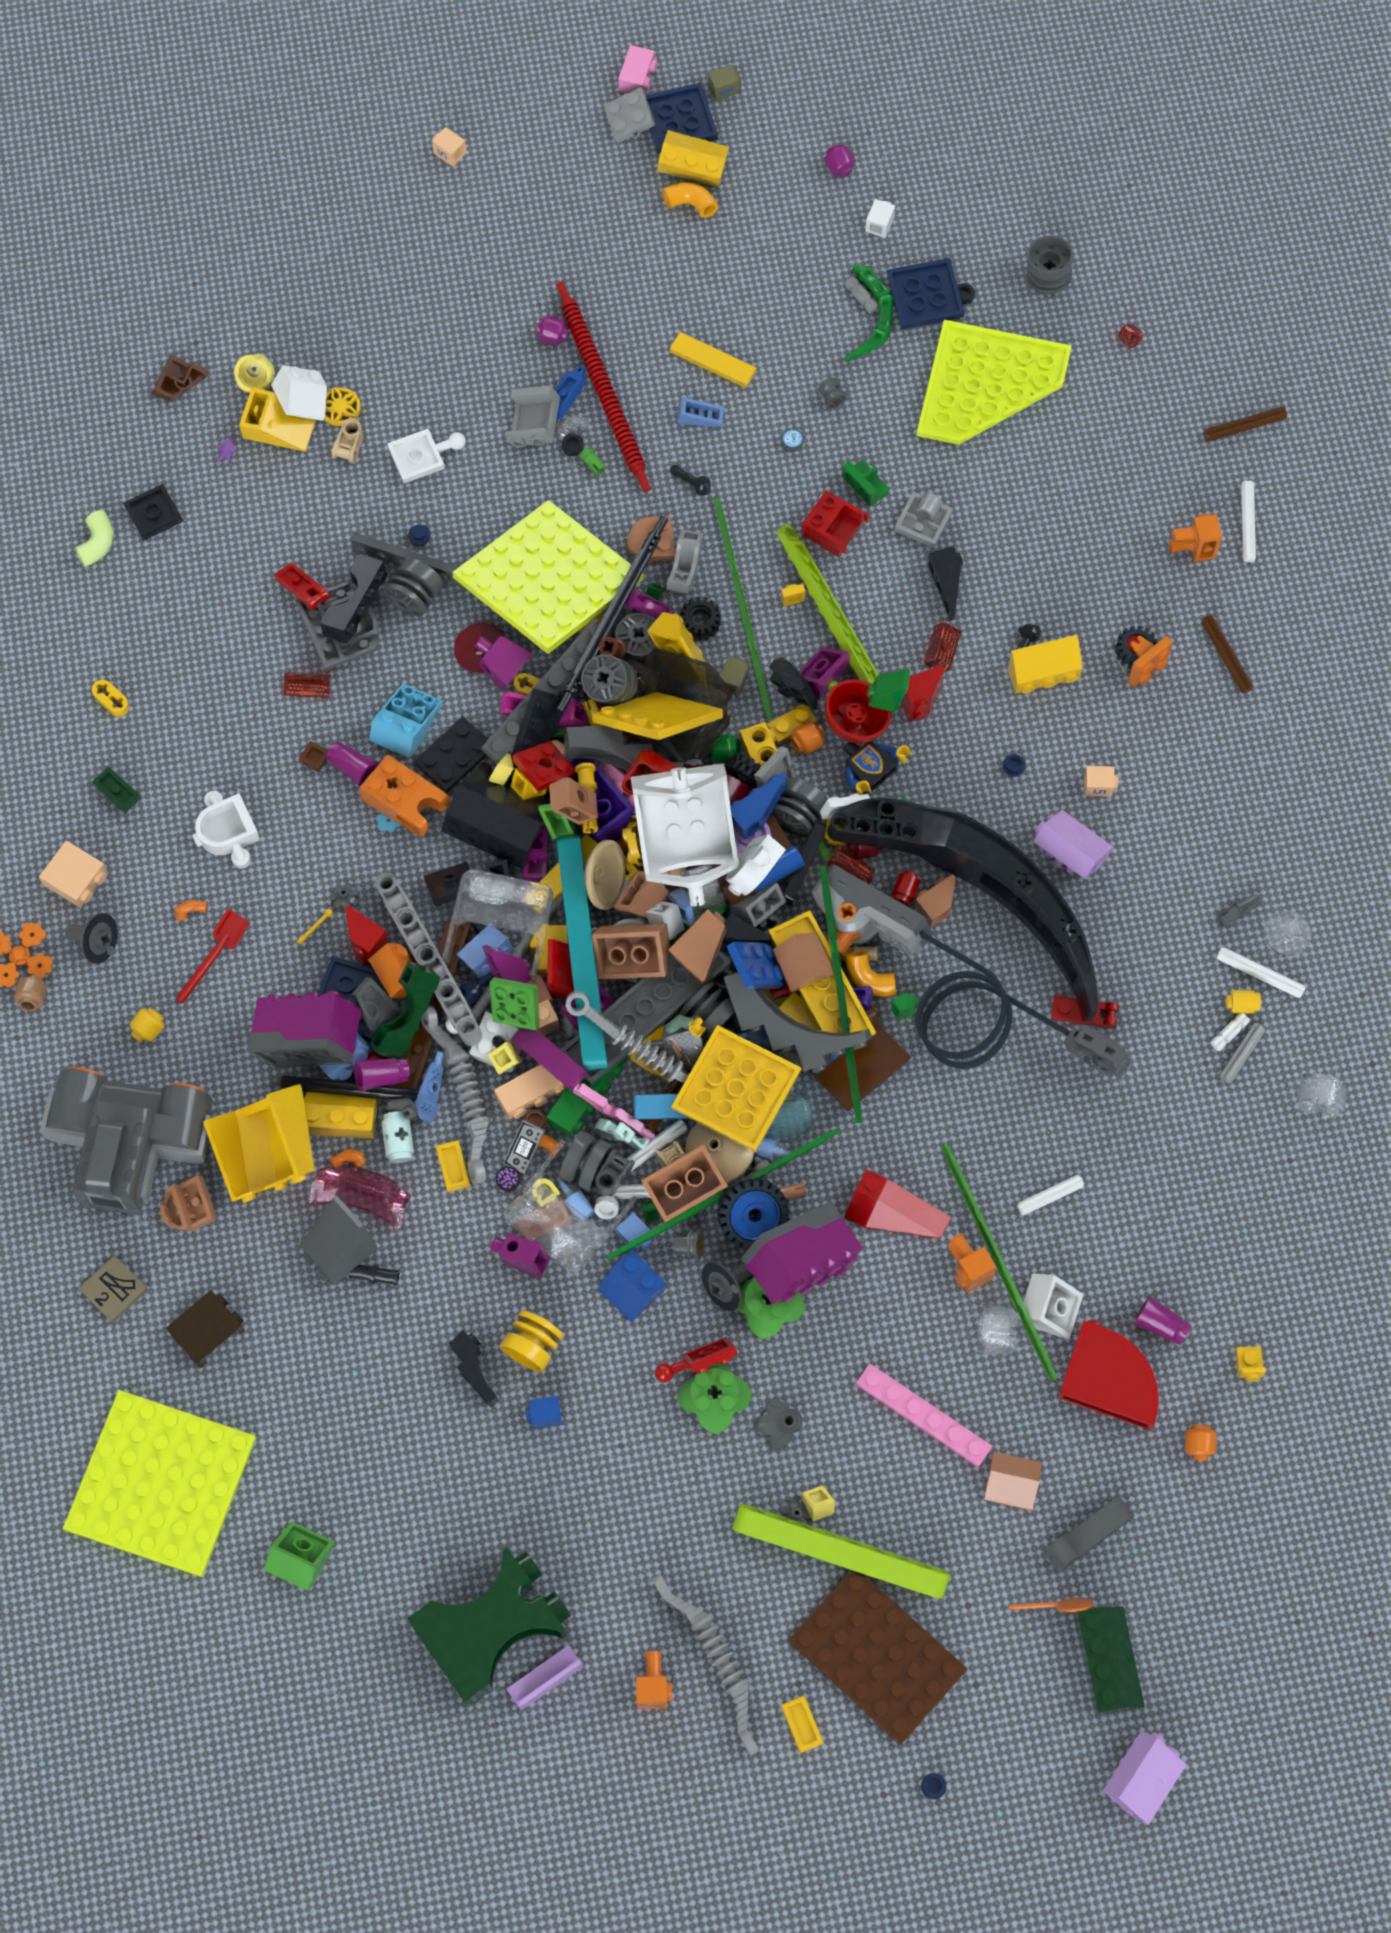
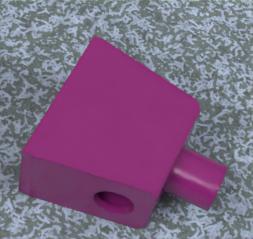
[475,636,532,691]
[491,1233,551,1280]

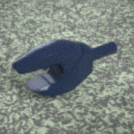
[459,973,493,1007]

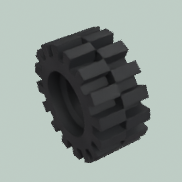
[680,597,721,641]
[724,753,761,789]

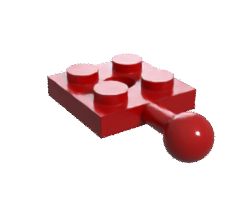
[512,741,576,792]
[654,1337,738,1383]

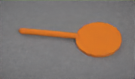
[1008,1598,1093,1612]

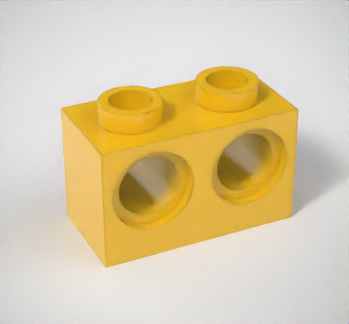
[740,722,779,768]

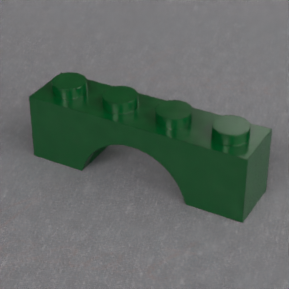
[369,961,440,1060]

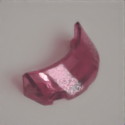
[308,1166,411,1231]

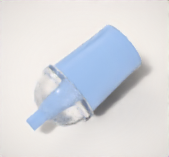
[754,1138,790,1163]
[559,1180,595,1222]

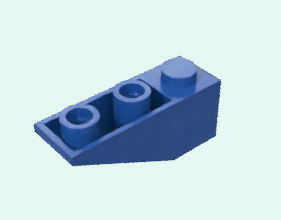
[730,772,787,840]

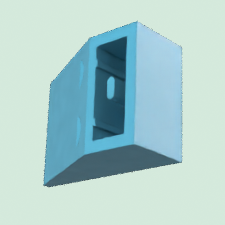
[369,684,443,758]

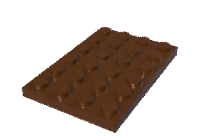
[788,1570,968,1746]

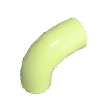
[75,510,114,567]

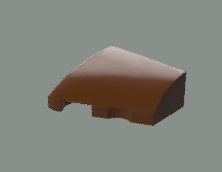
[151,355,210,401]

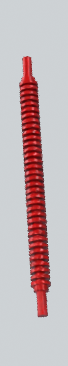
[556,282,651,493]

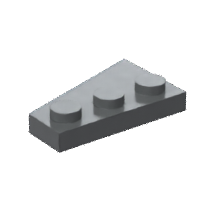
[352,977,402,1058]

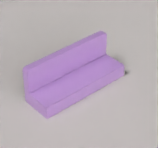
[507,1645,583,1711]

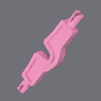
[573,1083,655,1140]

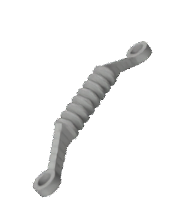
[566,991,690,1083]
[421,1005,490,1185]
[651,1574,759,1756]

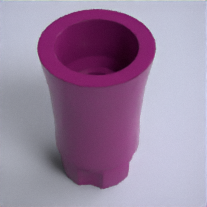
[326,742,379,787]
[354,1058,410,1092]
[1133,1295,1191,1345]

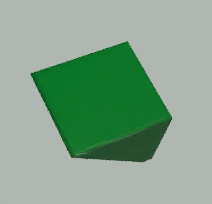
[646,582,665,601]
[640,1200,661,1223]

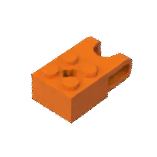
[360,754,451,837]

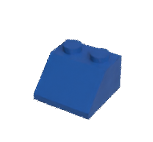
[598,1249,666,1323]

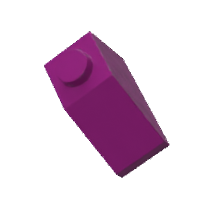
[482,945,531,983]

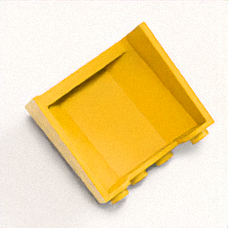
[203,1084,315,1203]

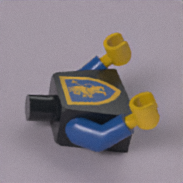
[843,741,913,795]

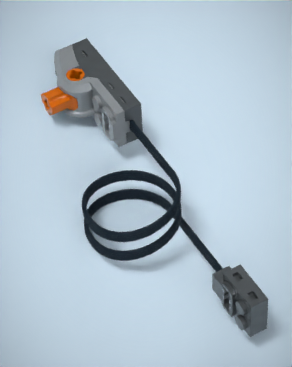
[812,864,1131,1079]

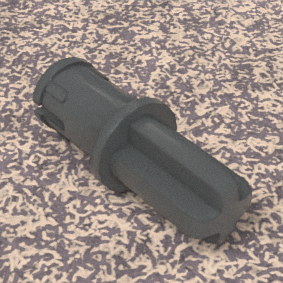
[1216,894,1262,927]

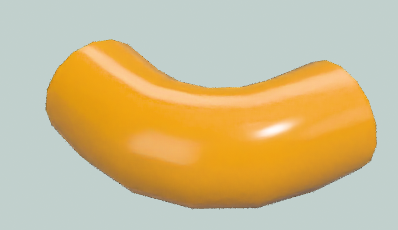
[662,182,719,218]
[845,951,896,997]

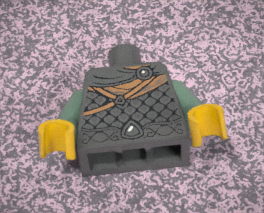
[651,1015,706,1071]

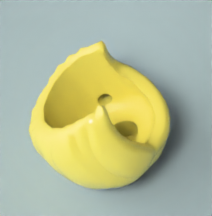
[234,354,275,393]

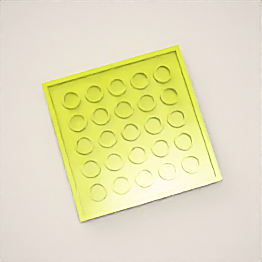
[453,500,644,654]
[63,1390,256,1578]

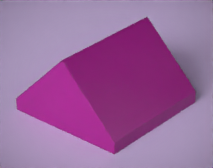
[800,647,850,700]

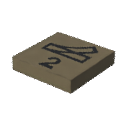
[79,1255,148,1323]

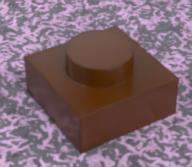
[298,741,328,772]

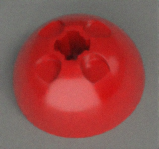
[825,680,891,743]

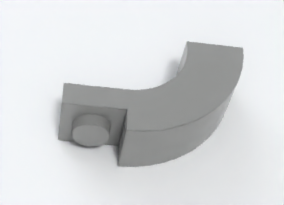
[666,529,704,594]

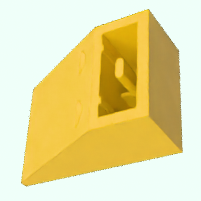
[239,388,316,452]

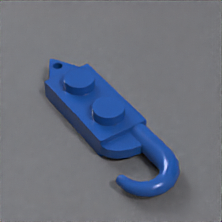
[555,364,586,420]

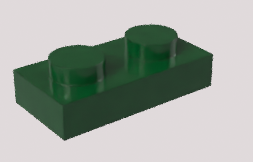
[92,766,141,813]

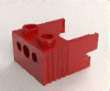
[801,490,869,557]

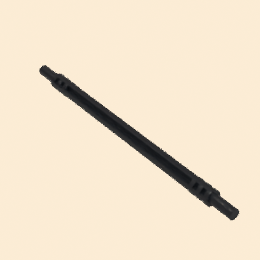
[555,516,668,715]

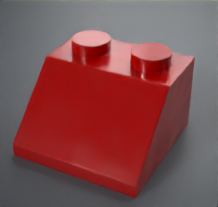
[900,665,945,722]
[345,905,389,967]
[547,939,574,999]

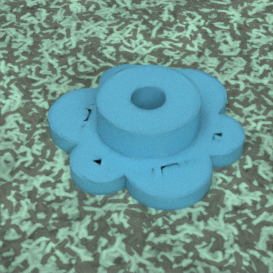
[376,813,401,833]

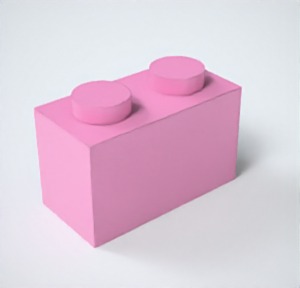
[618,45,657,94]

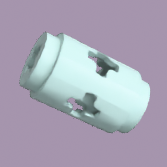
[381,1111,414,1164]

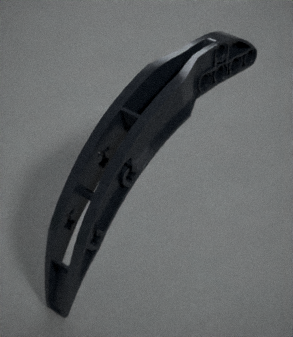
[827,798,1098,1022]

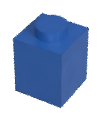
[525,1396,562,1429]

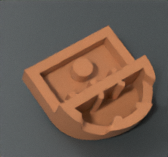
[627,516,676,565]
[160,1175,217,1231]

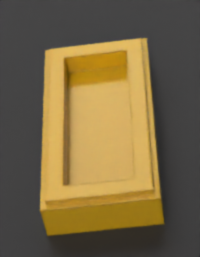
[436,1140,471,1192]
[781,1696,824,1754]

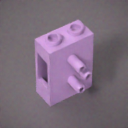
[1033,810,1114,879]
[1103,1731,1187,1825]

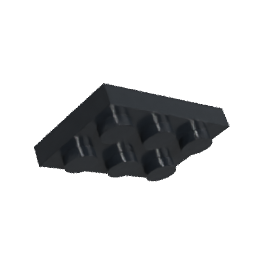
[414,716,488,794]

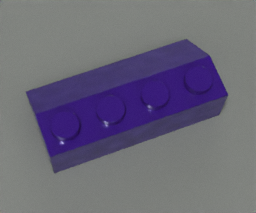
[567,759,634,842]

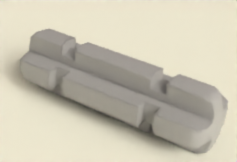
[845,277,878,313]

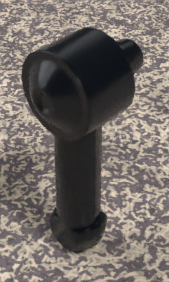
[670,465,711,496]
[1009,623,1041,660]

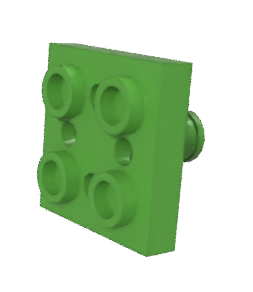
[490,977,540,1030]

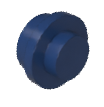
[408,524,431,546]
[1002,754,1026,776]
[921,1773,947,1800]

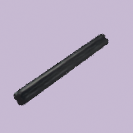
[280,1075,419,1102]

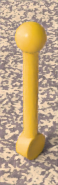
[296,909,333,945]

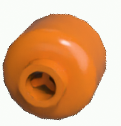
[790,721,826,755]
[1185,1425,1217,1461]

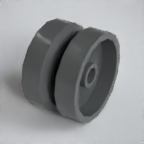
[559,1131,613,1192]

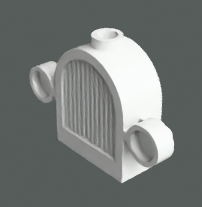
[192,791,260,869]
[726,835,786,896]

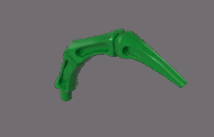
[845,263,894,362]

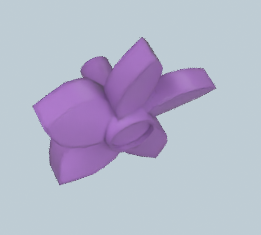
[216,437,237,461]

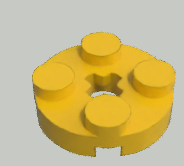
[623,820,644,867]

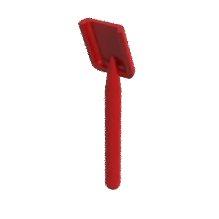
[176,908,251,1004]

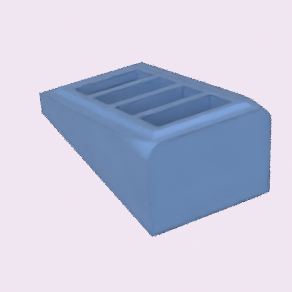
[676,397,724,427]
[667,888,696,927]

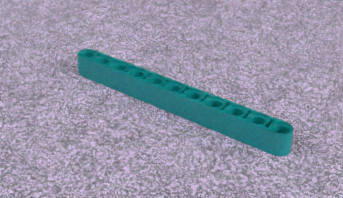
[557,835,608,1071]

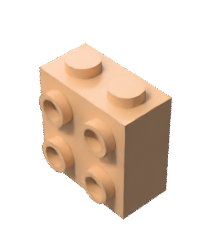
[39,841,108,908]

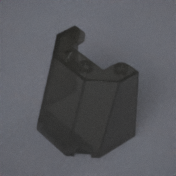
[612,647,732,763]

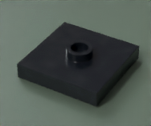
[423,862,479,907]

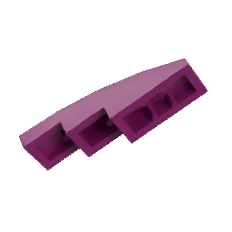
[522,824,549,907]
[511,1028,587,1092]

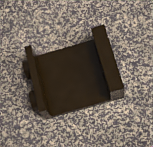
[166,1290,245,1368]

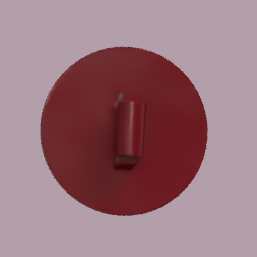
[454,623,506,673]

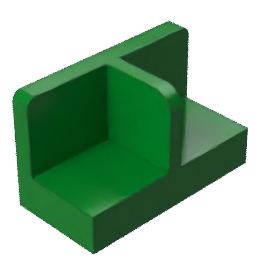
[842,460,890,507]

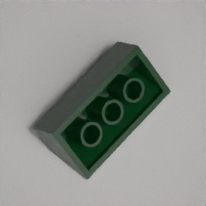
[1074,1606,1145,1716]

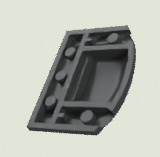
[295,582,379,671]

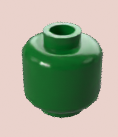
[706,733,741,764]

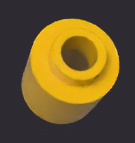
[1225,990,1261,1014]

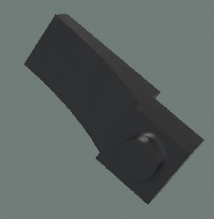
[449,1330,498,1408]

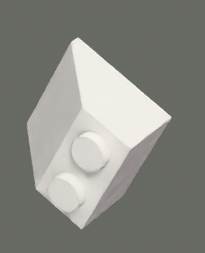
[271,365,327,421]
[1018,1274,1083,1339]

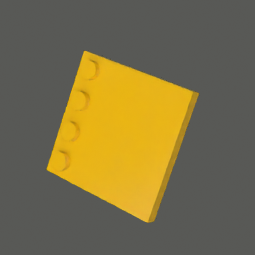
[592,692,723,740]
[671,1025,802,1152]

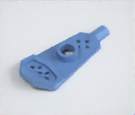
[415,1051,444,1123]

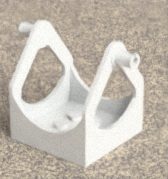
[631,763,739,906]

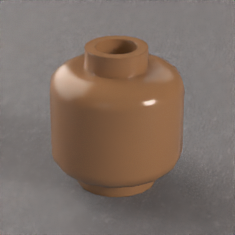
[14,975,47,1011]

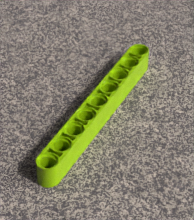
[732,1504,951,1599]

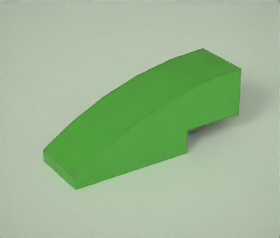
[539,804,582,840]

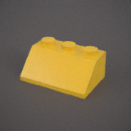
[657,130,729,188]
[647,612,710,687]
[1008,635,1083,694]
[304,1092,378,1139]

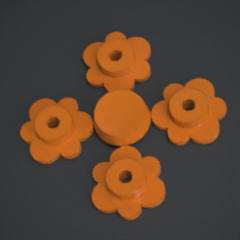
[0,923,53,988]

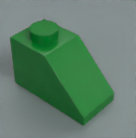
[867,669,910,712]

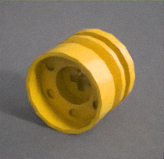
[499,1310,564,1373]

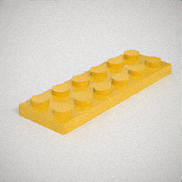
[768,910,876,1050]

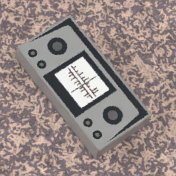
[503,1120,545,1174]

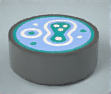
[782,429,804,452]

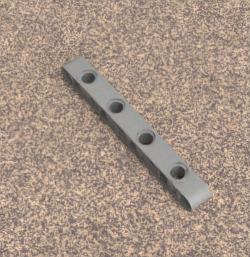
[375,873,482,1046]

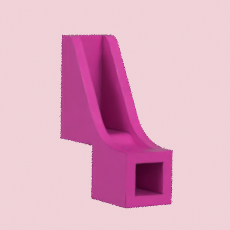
[500,692,588,728]

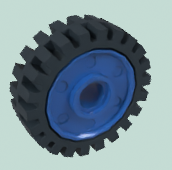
[717,1177,790,1250]

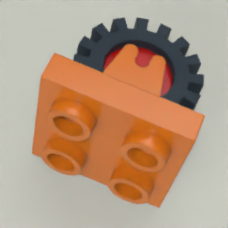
[1115,626,1173,688]

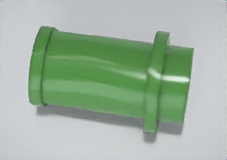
[580,447,607,476]

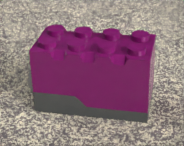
[247,991,362,1067]
[741,1201,864,1306]

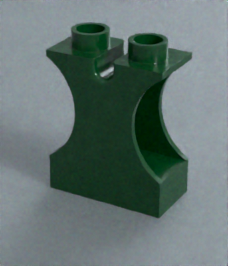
[407,1547,571,1708]

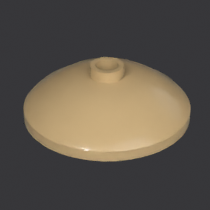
[584,840,625,910]
[685,1123,754,1183]

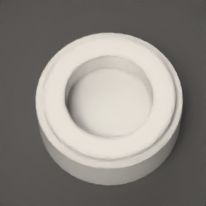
[594,1196,619,1219]

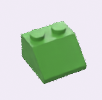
[264,1521,335,1591]

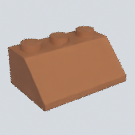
[592,923,670,979]
[641,1144,728,1222]

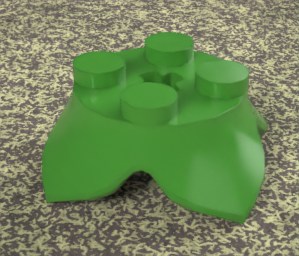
[737,1277,805,1339]
[677,1363,752,1434]

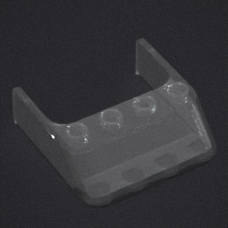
[443,869,553,982]
[505,1139,638,1272]

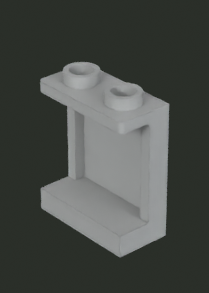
[505,385,560,447]

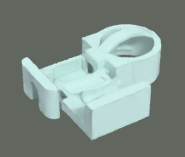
[593,1118,650,1150]

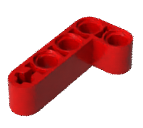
[621,750,680,795]

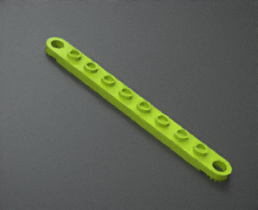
[777,523,879,683]

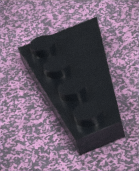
[509,688,563,778]

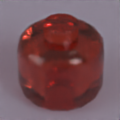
[1118,323,1143,348]

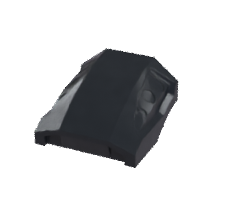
[769,657,818,710]

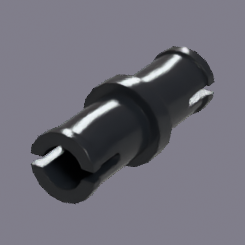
[349,1264,400,1285]

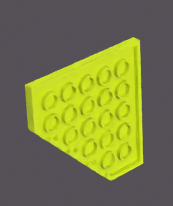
[916,320,1072,445]

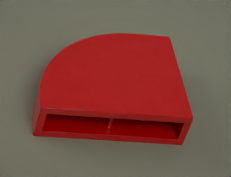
[1058,1320,1159,1430]

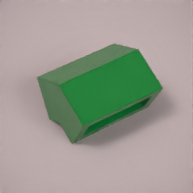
[891,993,918,1021]

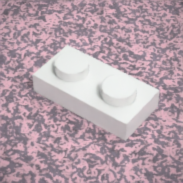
[820,794,870,819]

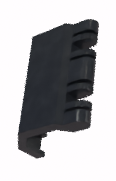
[441,762,551,869]

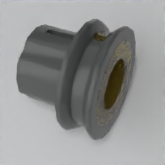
[674,1228,704,1260]

